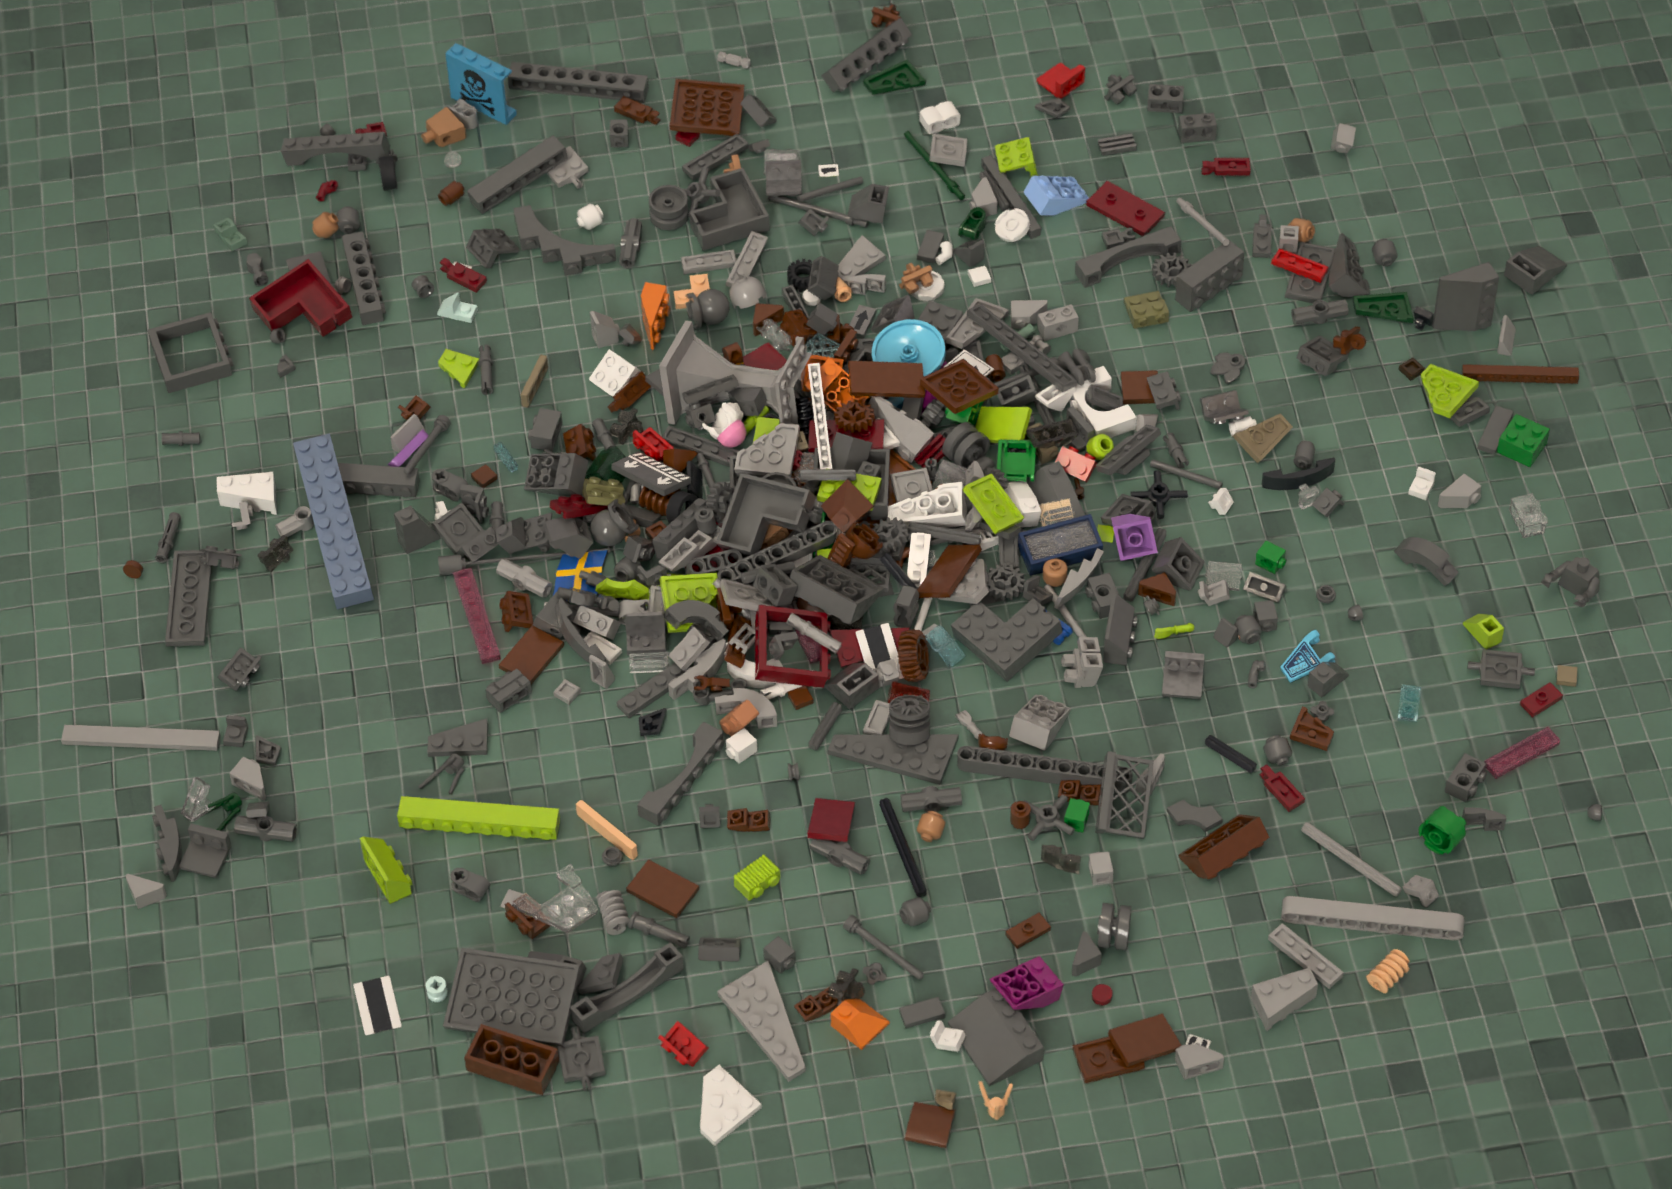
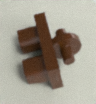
[871,4,901,28]
[825,315,854,349]
[1333,326,1366,355]

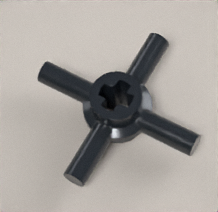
[1130,470,1188,519]

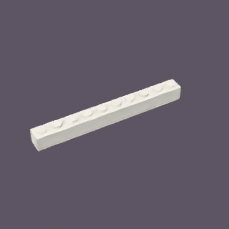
[808,363,832,469]

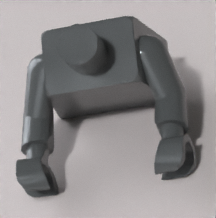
[1541,557,1600,607]

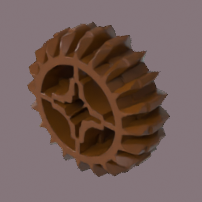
[897,629,930,682]

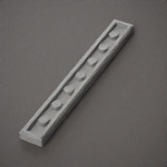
[61,725,220,751]

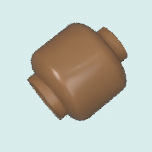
[312,212,339,238]
[1288,218,1315,243]
[1043,559,1068,587]
[917,811,946,842]

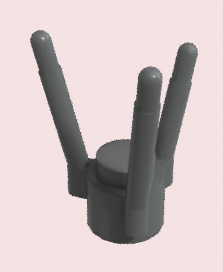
[419,754,464,794]

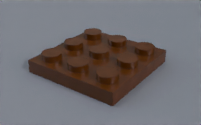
[920,359,999,414]

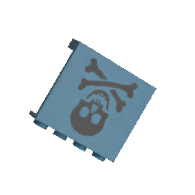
[445,43,517,125]

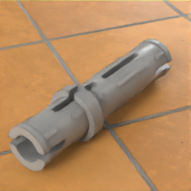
[786,613,842,654]

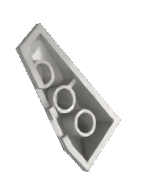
[868,396,934,464]

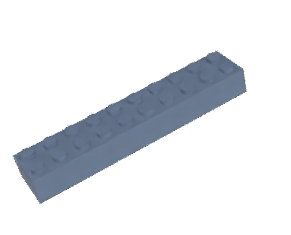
[293,433,374,609]

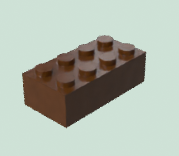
[464,1024,559,1096]

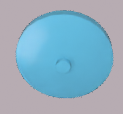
[871,319,946,377]

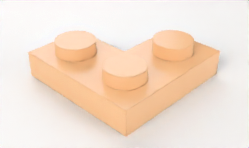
[674,274,710,309]

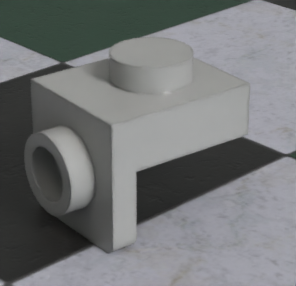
[231,501,253,530]
[1198,580,1230,606]
[1403,875,1439,907]

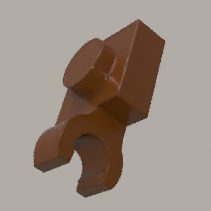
[694,675,730,691]

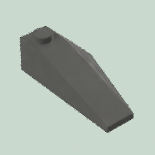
[1329,233,1370,297]

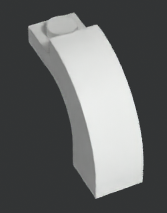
[724,643,783,689]

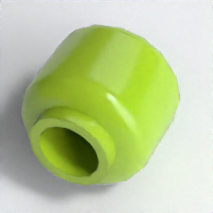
[1086,434,1114,460]

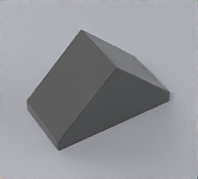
[953,239,984,267]
[1072,931,1102,977]

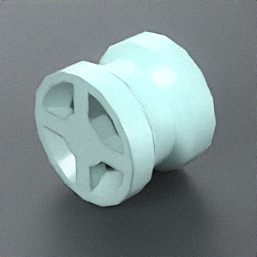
[426,976,448,1002]

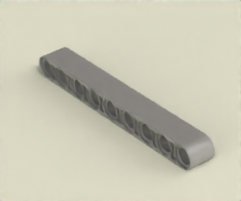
[1281,896,1464,940]

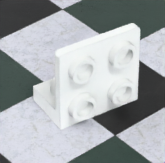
[589,349,641,397]

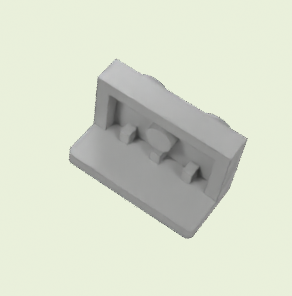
[668,627,710,671]

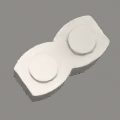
[919,101,960,134]

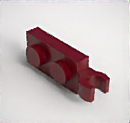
[1201,158,1251,176]
[439,258,487,293]
[1259,764,1305,812]

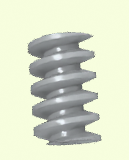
[596,890,629,935]

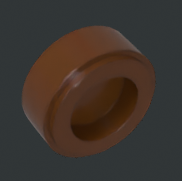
[123,560,143,579]

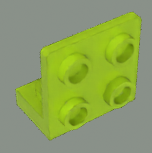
[995,137,1038,177]

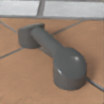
[693,678,747,705]

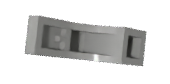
[715,688,777,729]

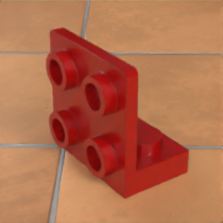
[1036,63,1085,99]

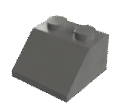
[1151,537,1205,590]

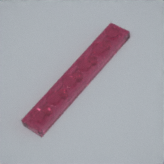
[453,568,501,664]

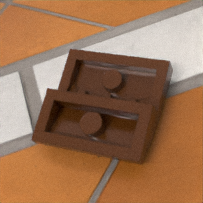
[905,1102,955,1148]

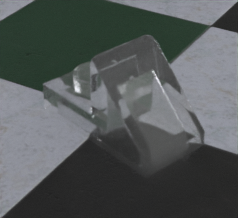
[181,777,215,822]

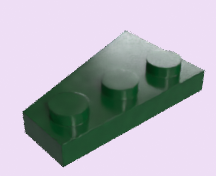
[863,60,926,95]
[1352,292,1414,323]

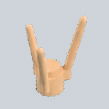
[978,1081,1013,1120]

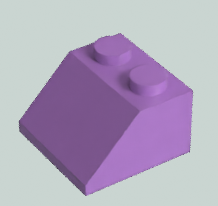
[1111,514,1158,561]

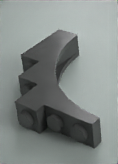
[513,205,616,276]

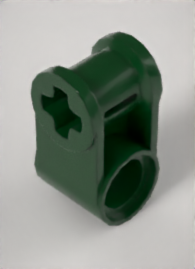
[958,207,986,241]

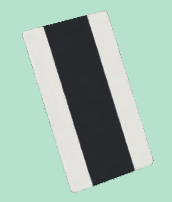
[856,623,904,679]
[354,976,401,1035]

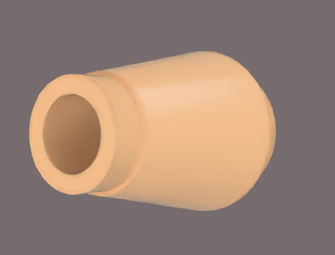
[834,277,852,302]

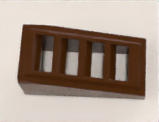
[827,533,855,568]

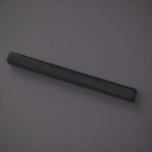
[879,798,927,897]

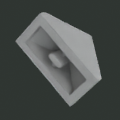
[125,874,167,909]

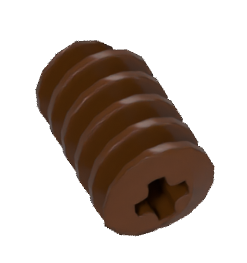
[639,486,673,516]

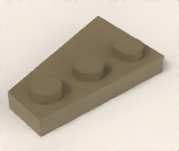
[1232,413,1293,463]

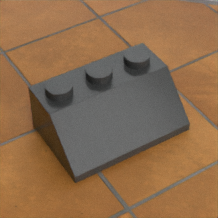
[1103,593,1138,665]

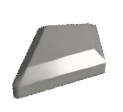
[1135,414,1158,432]

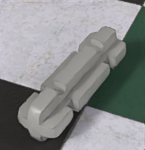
[717,51,751,69]

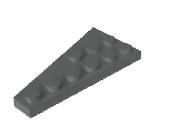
[828,734,959,785]

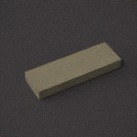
[521,355,548,408]

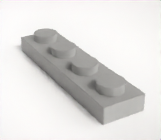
[725,231,768,288]
[1268,923,1344,989]

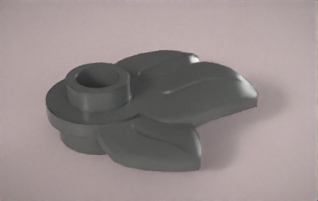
[1210,352,1246,384]

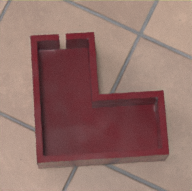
[249,259,353,337]

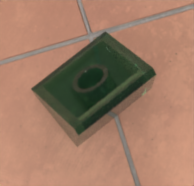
[585,446,626,483]

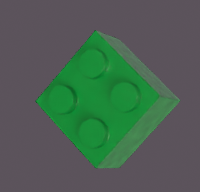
[1497,414,1550,467]

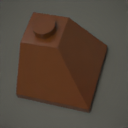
[821,479,874,533]

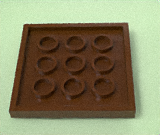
[669,79,745,136]

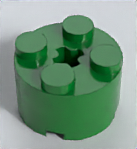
[1418,806,1466,855]

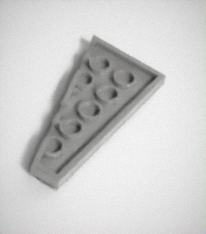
[717,961,806,1082]

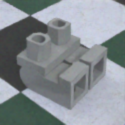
[1061,637,1103,688]

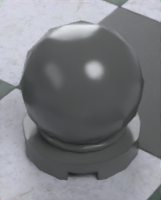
[685,289,729,329]
[590,499,639,547]

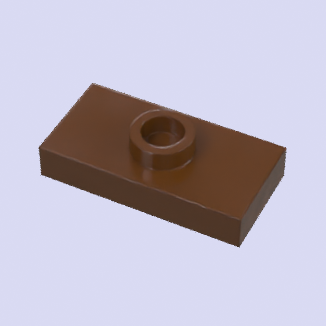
[1005,912,1051,949]

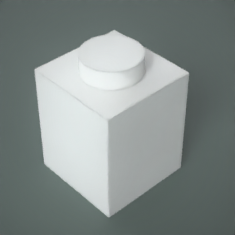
[726,728,757,764]

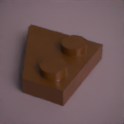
[1290,706,1334,751]

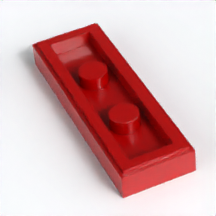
[1271,248,1329,283]

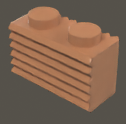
[719,700,759,736]

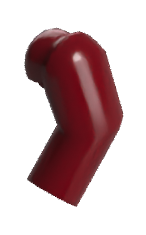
[316,180,338,202]

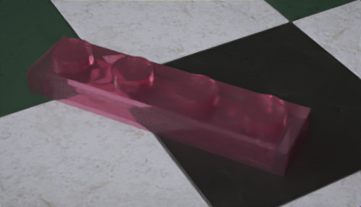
[1484,727,1560,779]

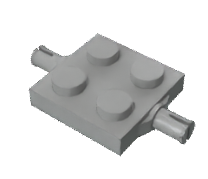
[546,146,589,189]

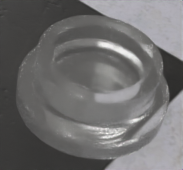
[444,152,462,168]

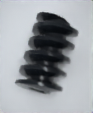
[795,396,814,435]

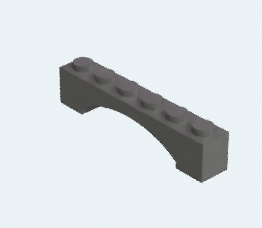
[281,132,390,166]
[1075,226,1181,288]
[637,722,725,826]
[570,942,684,1034]

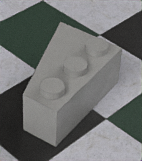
[1251,968,1318,1032]

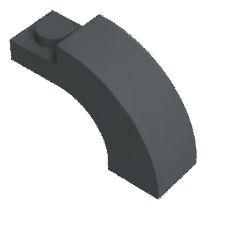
[1394,537,1458,586]
[664,600,729,641]

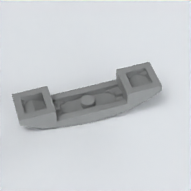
[965,461,984,532]

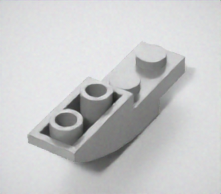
[668,638,726,700]

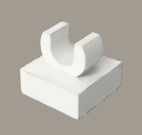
[1208,488,1234,515]

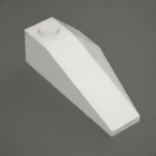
[1003,477,1041,528]
[888,482,967,528]

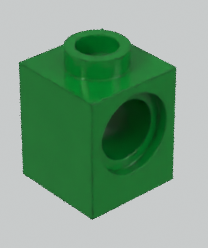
[1255,541,1287,574]
[1064,798,1090,833]

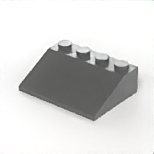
[1432,262,1499,331]
[790,555,884,624]
[948,988,1044,1086]

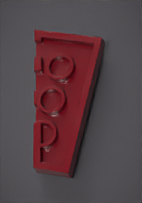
[829,628,910,668]

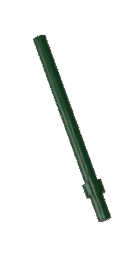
[904,131,965,201]

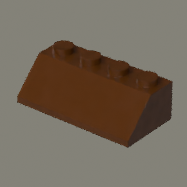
[1178,814,1270,880]

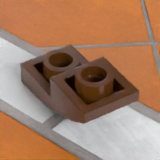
[1058,780,1101,805]
[727,808,770,832]
[794,987,841,1022]

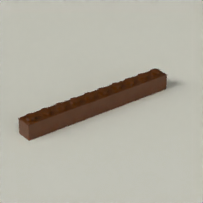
[1461,364,1579,384]

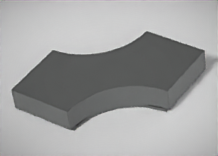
[1167,800,1223,832]

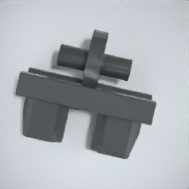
[1104,74,1137,105]

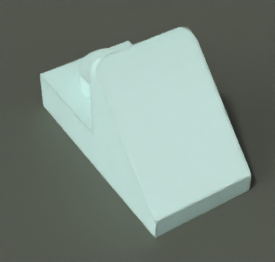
[437,292,478,323]

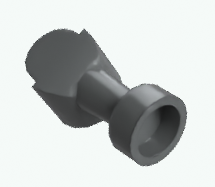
[246,253,268,286]

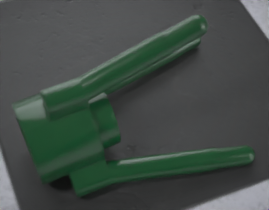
[197,792,242,831]

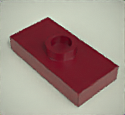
[1520,682,1563,717]

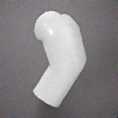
[935,241,953,265]

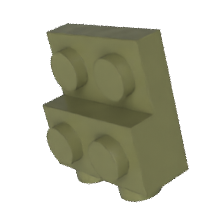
[1124,291,1169,329]
[582,477,625,506]

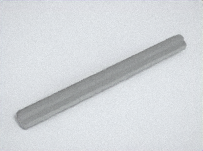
[1301,822,1402,897]

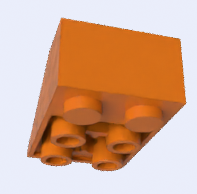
[641,282,670,350]
[804,357,869,412]

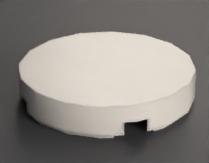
[995,208,1030,242]
[911,271,944,301]

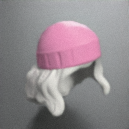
[702,402,747,448]

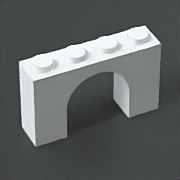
[1069,366,1136,438]

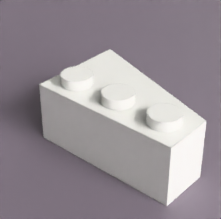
[217,472,277,515]

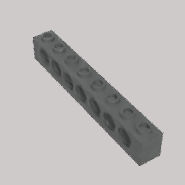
[507,62,648,103]

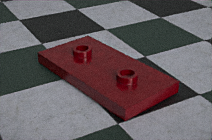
[1086,181,1165,236]
[808,419,885,452]

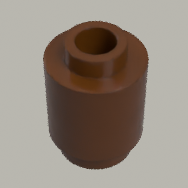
[438,181,465,206]
[985,354,1006,382]
[1010,801,1031,829]

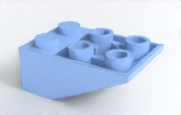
[1024,176,1089,216]

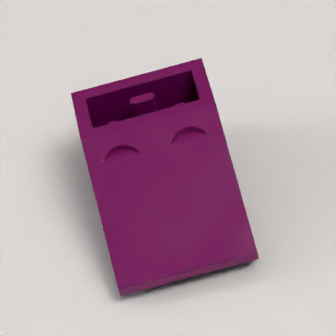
[990,956,1064,1010]

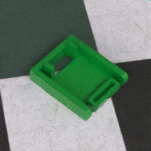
[997,439,1036,482]

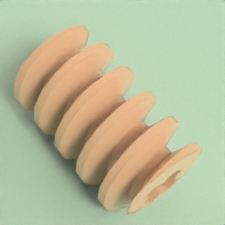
[1366,949,1409,993]

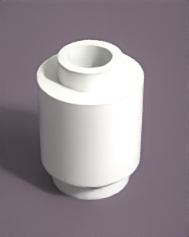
[1229,416,1257,437]

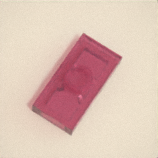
[795,629,820,664]

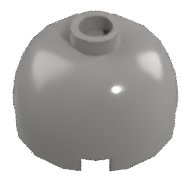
[729,275,767,309]

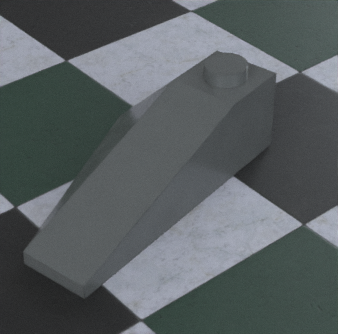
[1027,461,1085,522]

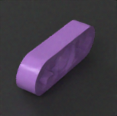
[388,429,429,467]

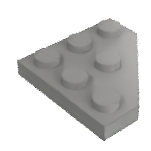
[734,423,800,477]
[938,559,989,604]

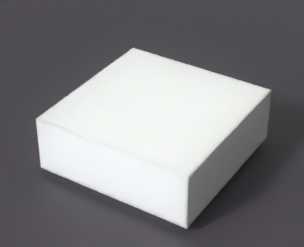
[968,266,991,287]

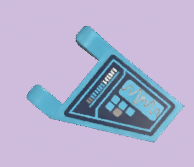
[1280,630,1335,683]

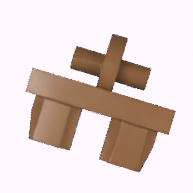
[899,263,934,295]

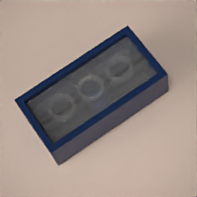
[1018,514,1103,576]

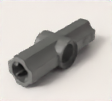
[619,218,642,269]
[1291,299,1349,325]
[900,786,962,812]
[234,815,297,842]
[810,839,870,875]

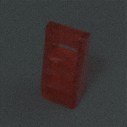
[887,681,930,703]

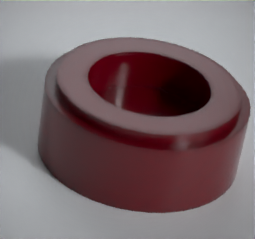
[1092,984,1113,1005]

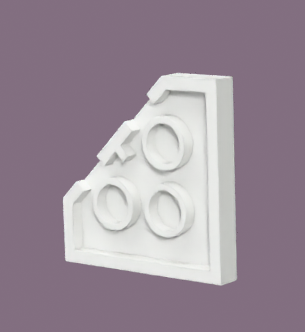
[700,1065,761,1146]

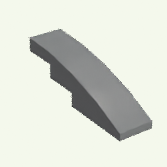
[658,526,721,572]
[1054,548,1104,609]

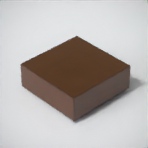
[471,464,498,488]
[788,686,814,710]

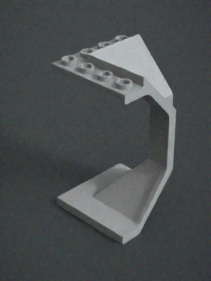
[659,321,812,425]

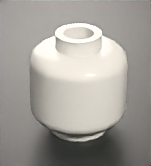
[576,204,604,230]

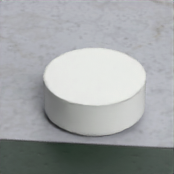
[803,289,821,306]

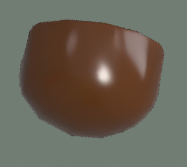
[978,733,1008,751]

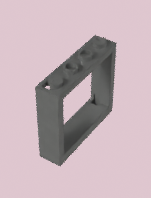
[148,312,233,393]

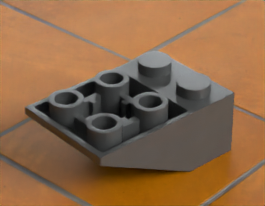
[1504,246,1567,295]
[524,453,588,496]

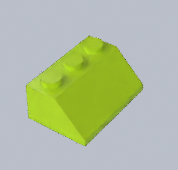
[360,836,413,904]

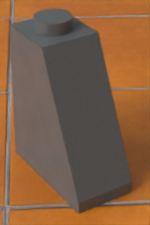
[394,506,441,554]

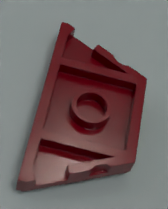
[549,494,609,519]

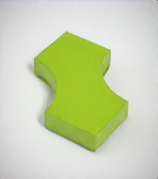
[595,578,649,600]

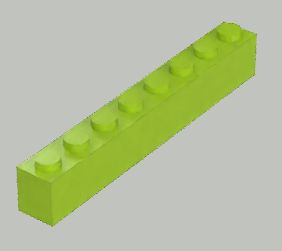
[397,796,560,840]

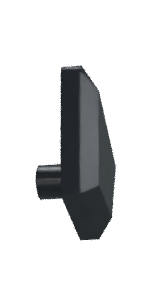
[639,708,667,736]

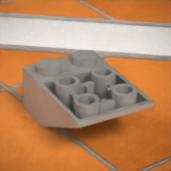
[1009,695,1071,751]

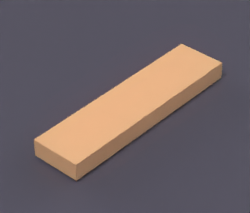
[576,800,638,860]

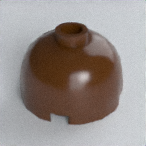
[845,522,883,560]

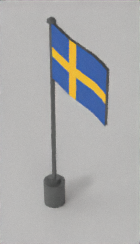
[438,546,611,603]

